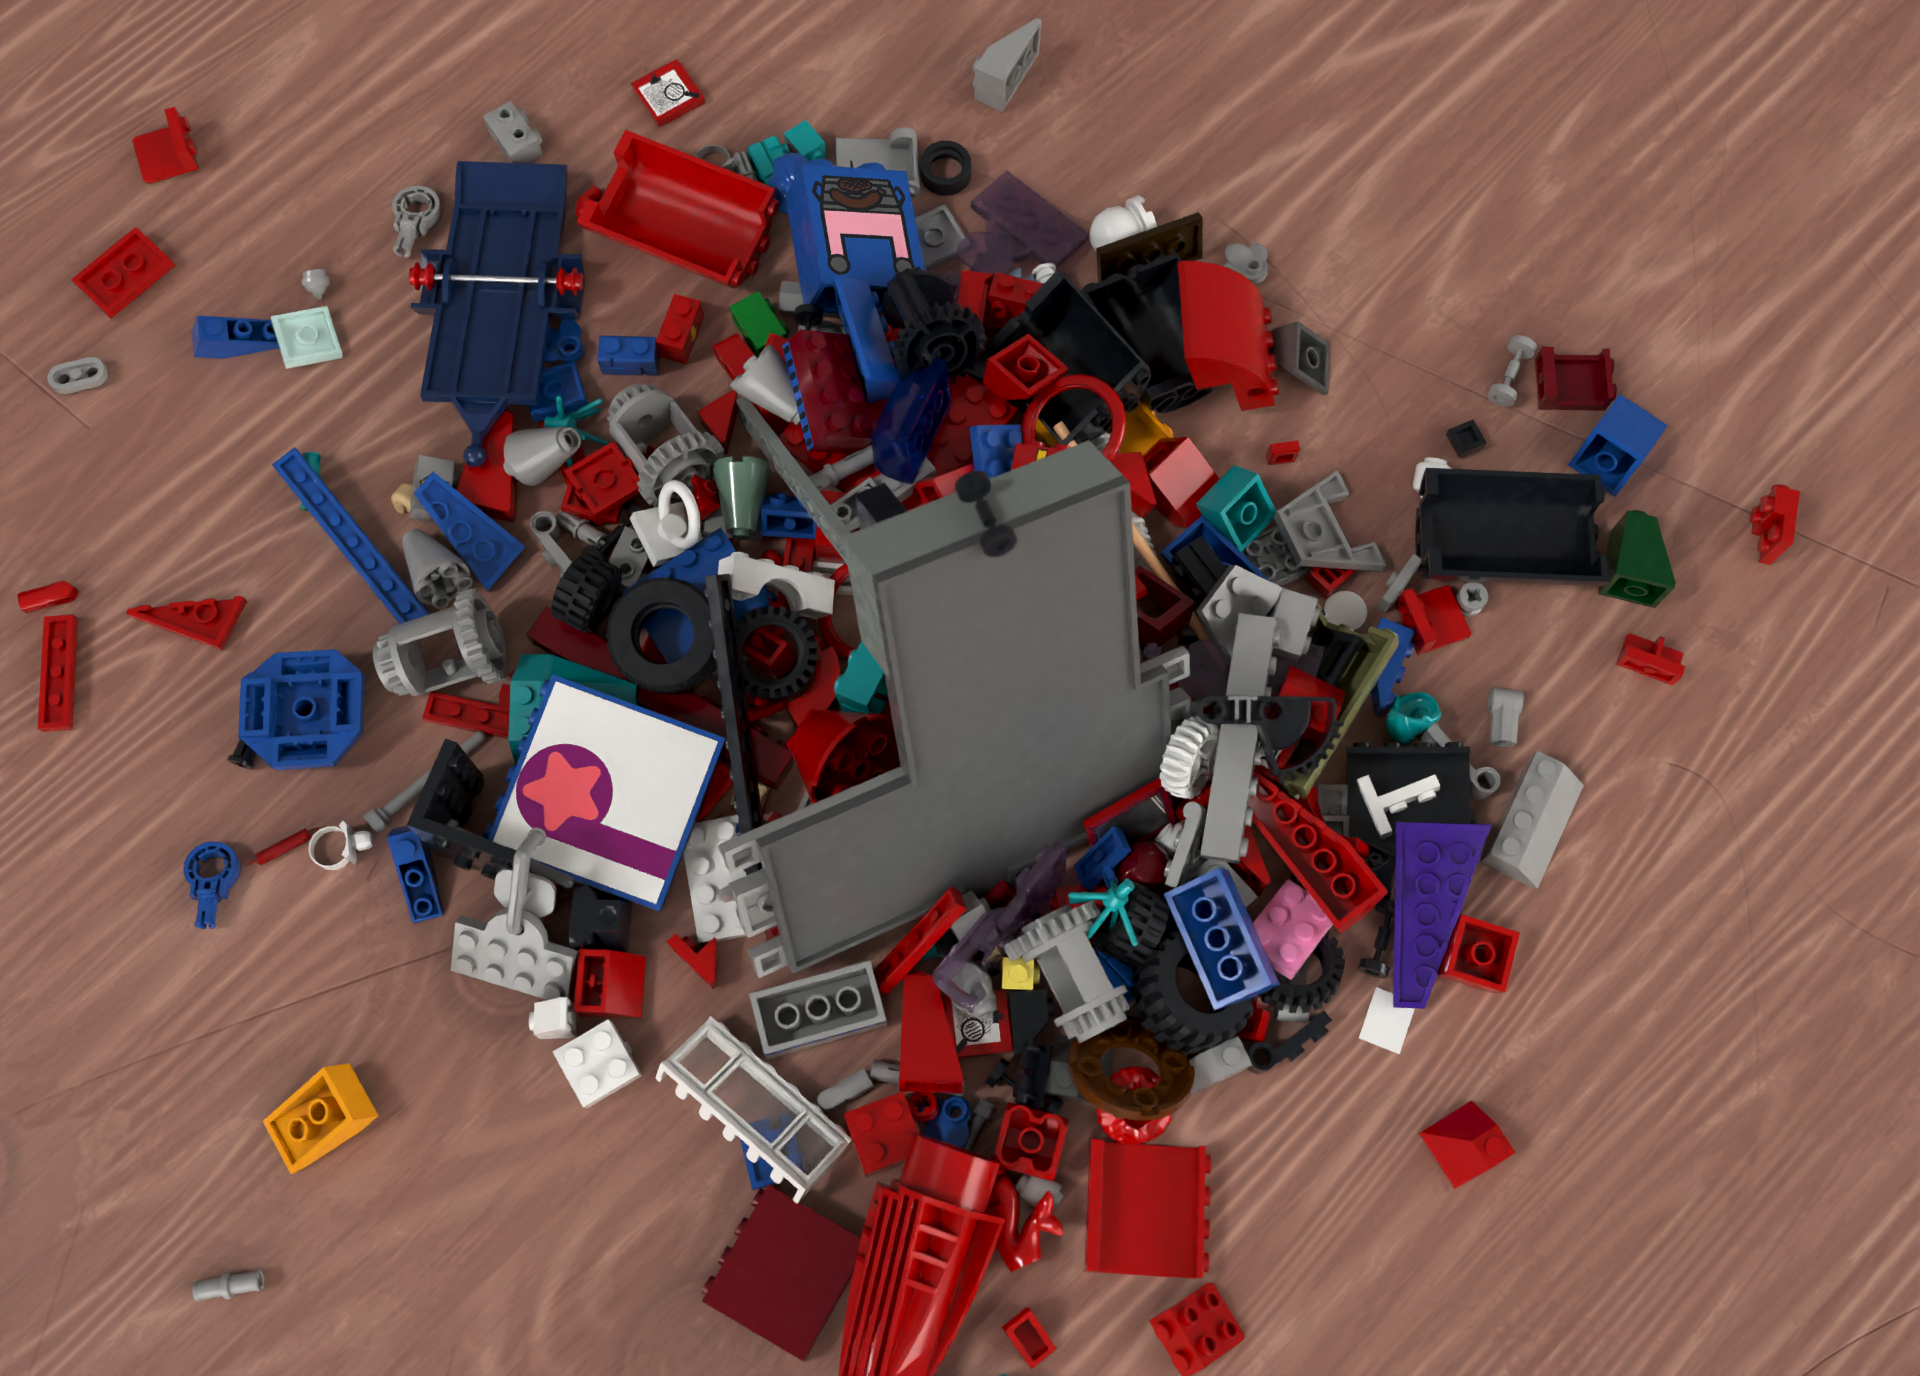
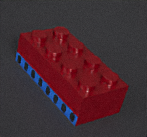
[782,329,875,454]

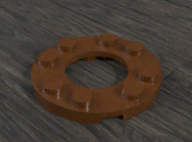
[1068,1016,1194,1121]

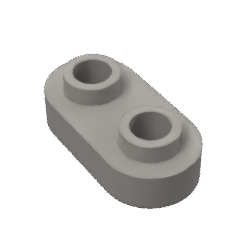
[47,357,108,394]

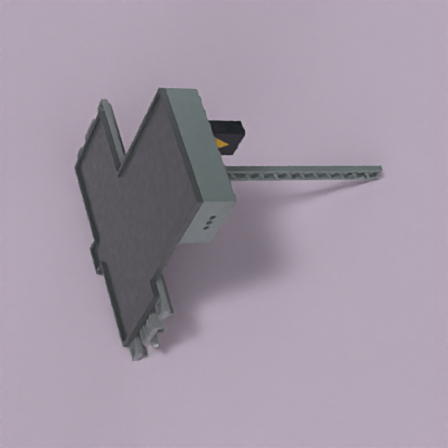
[718,397,1192,978]

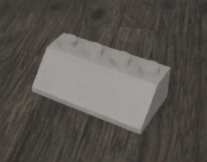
[1481,751,1584,890]

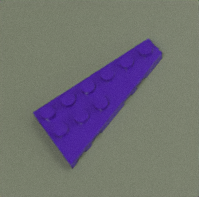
[1393,821,1492,1009]

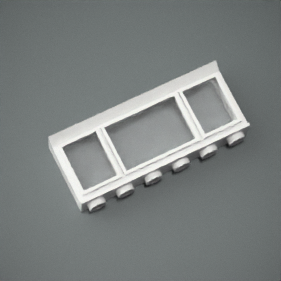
[655,1016,852,1204]

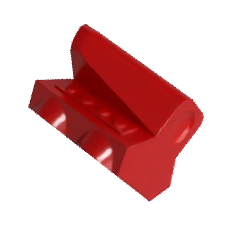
[993,1102,1069,1181]

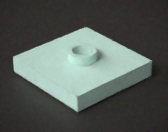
[271,306,343,369]

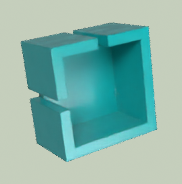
[834,641,889,714]

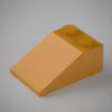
[263,1063,379,1174]

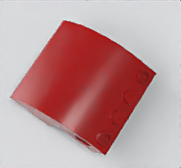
[1178,261,1279,411]

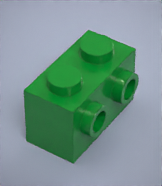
[729,291,790,358]

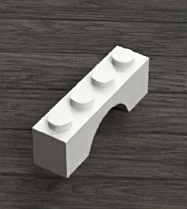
[718,552,835,619]

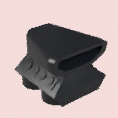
[569,884,632,953]

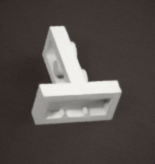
[1357,775,1440,839]

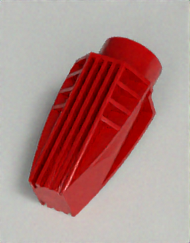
[839,1134,1005,1376]

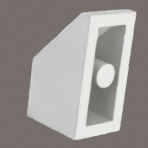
[529,997,577,1039]

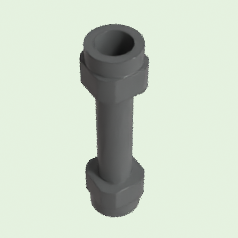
[963,1099,997,1151]

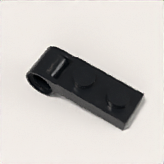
[1246,1011,1332,1074]

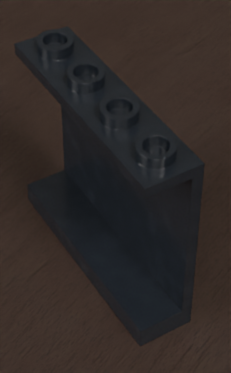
[1346,742,1471,859]

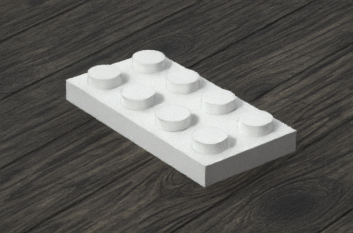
[684,815,746,945]

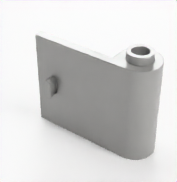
[835,127,920,200]

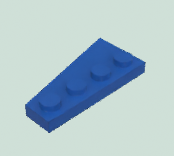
[414,471,525,591]

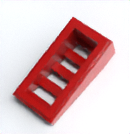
[1305,545,1357,599]

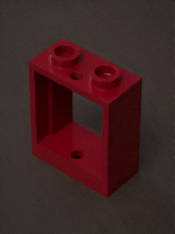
[1135,565,1195,651]

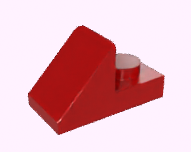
[667,933,718,989]

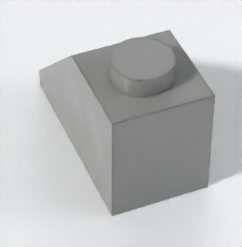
[1189,1036,1252,1095]

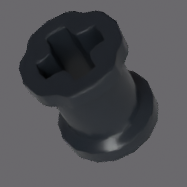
[227,737,257,770]

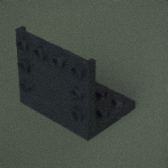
[407,738,517,880]

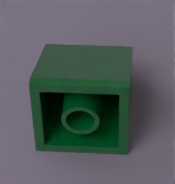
[1598,510,1676,608]

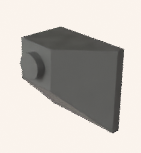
[1270,321,1330,395]
[1045,1034,1115,1105]

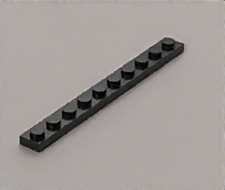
[704,574,764,876]

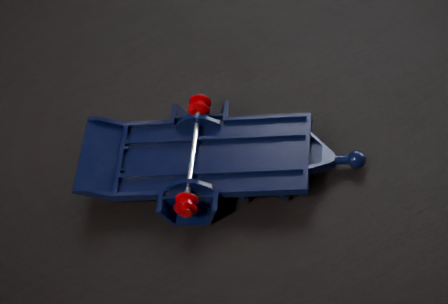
[409,161,585,467]

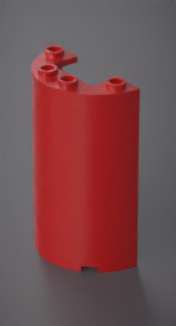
[577,129,779,289]

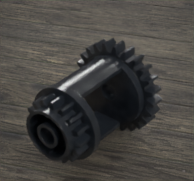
[882,267,987,389]

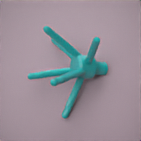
[544,396,609,468]
[1069,879,1138,946]

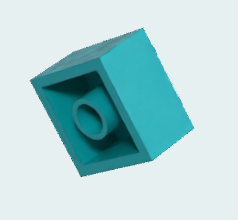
[1196,465,1277,552]

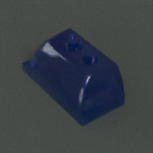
[871,358,952,485]

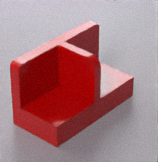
[1616,633,1686,685]

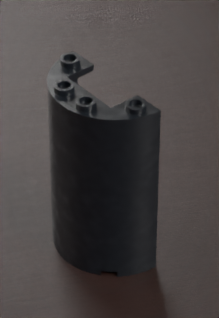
[1415,468,1611,587]

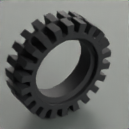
[736,605,818,700]
[1257,930,1345,1013]

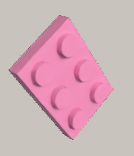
[1253,879,1333,980]

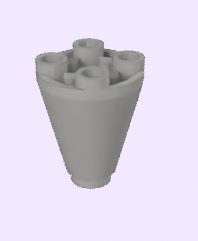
[730,345,801,426]
[503,426,581,486]
[402,529,473,609]

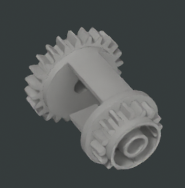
[607,383,726,507]
[372,588,508,697]
[1004,901,1130,1043]

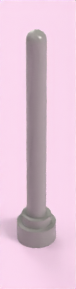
[363,731,486,834]

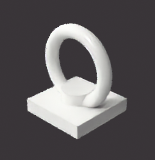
[630,480,702,567]

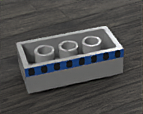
[749,961,887,1060]

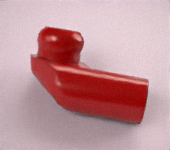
[575,185,603,218]

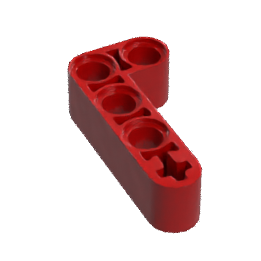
[711,333,790,434]

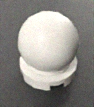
[1089,195,1157,253]

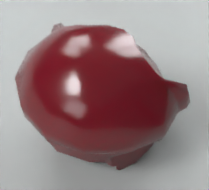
[1104,840,1173,892]

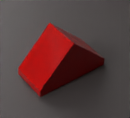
[697,390,738,454]
[1000,1306,1057,1370]

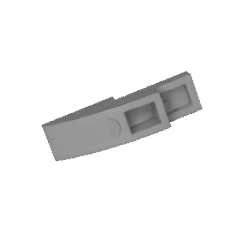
[830,447,936,531]

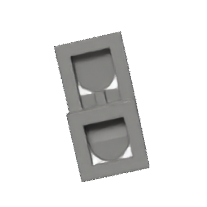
[1316,784,1349,837]

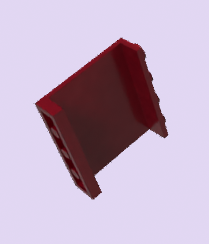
[701,1185,861,1362]

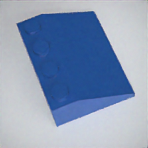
[623,527,770,664]

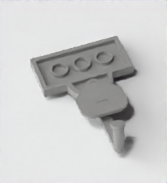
[451,827,578,1000]

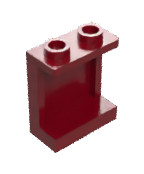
[1534,346,1617,411]

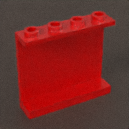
[1084,1139,1211,1279]

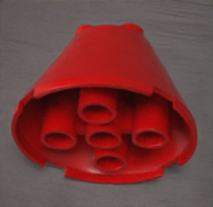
[787,709,900,804]

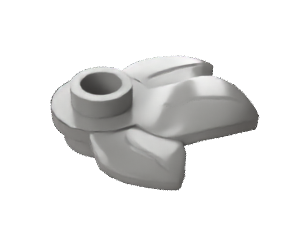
[1223,243,1268,284]

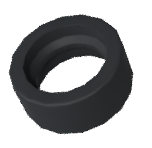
[920,141,971,196]

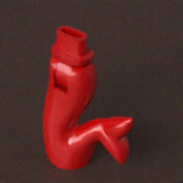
[987,1158,1063,1272]

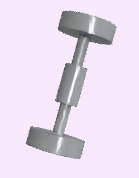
[1487,335,1537,407]

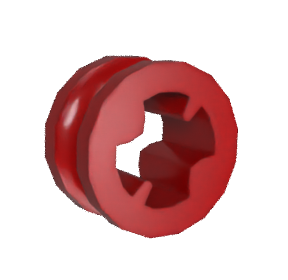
[909,1092,939,1123]

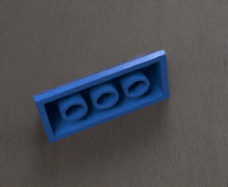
[833,275,904,404]
[1164,867,1280,1010]

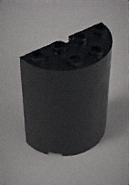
[1081,253,1213,414]
[981,268,1151,445]

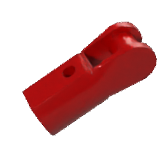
[17,581,78,613]

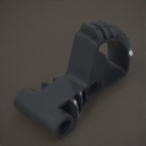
[1190,695,1344,783]

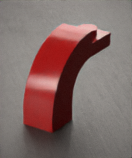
[785,634,841,729]

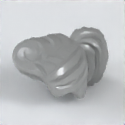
[945,941,997,1017]

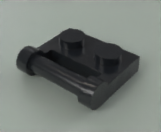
[1296,627,1365,688]

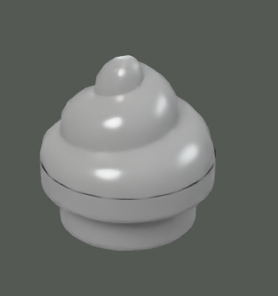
[301,269,330,299]

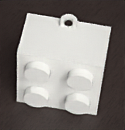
[553,1019,643,1108]

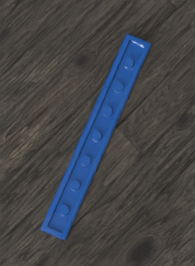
[272,447,430,624]

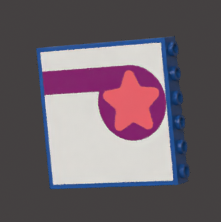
[483,674,725,911]

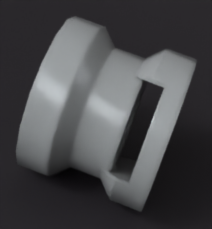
[1455,582,1488,617]

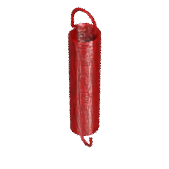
[247,827,319,866]

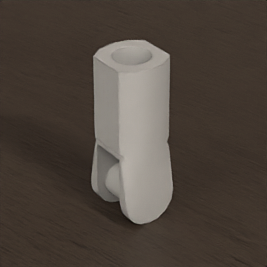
[817,1068,874,1113]

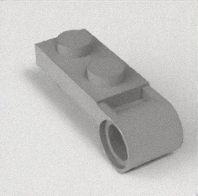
[530,511,572,579]
[1420,724,1501,800]

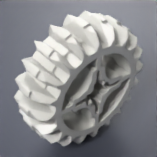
[1159,717,1220,799]

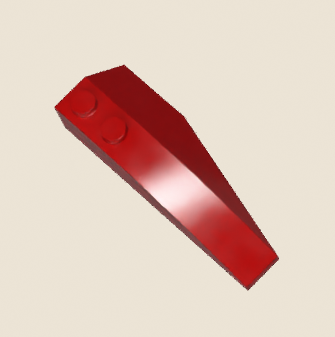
[1248,770,1388,934]

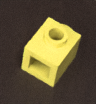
[1001,957,1040,990]

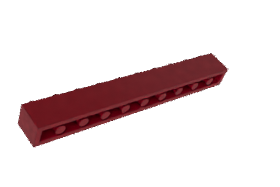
[526,606,795,791]

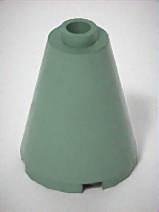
[713,456,771,540]

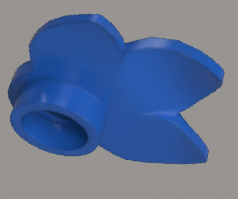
[544,319,584,363]
[918,1096,972,1148]

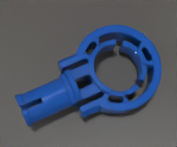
[183,841,241,929]

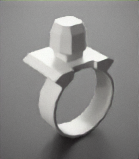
[308,821,374,870]

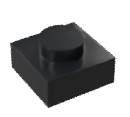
[1446,419,1487,458]

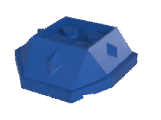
[238,649,365,770]

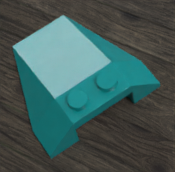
[508,654,638,766]

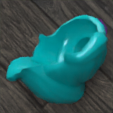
[1385,692,1442,745]

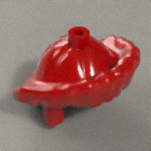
[1096,1066,1171,1145]

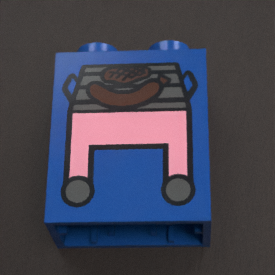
[785,159,925,315]

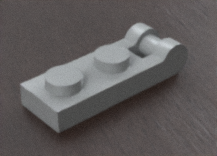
[1164,802,1207,888]

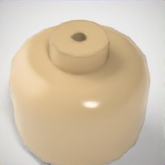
[391,483,412,513]

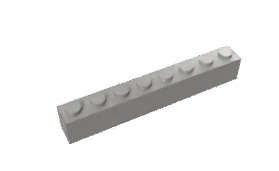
[1200,613,1282,864]

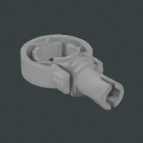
[392,186,442,257]

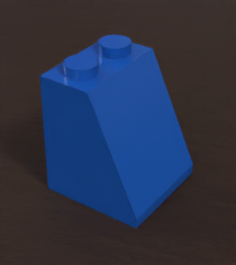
[1568,394,1668,497]

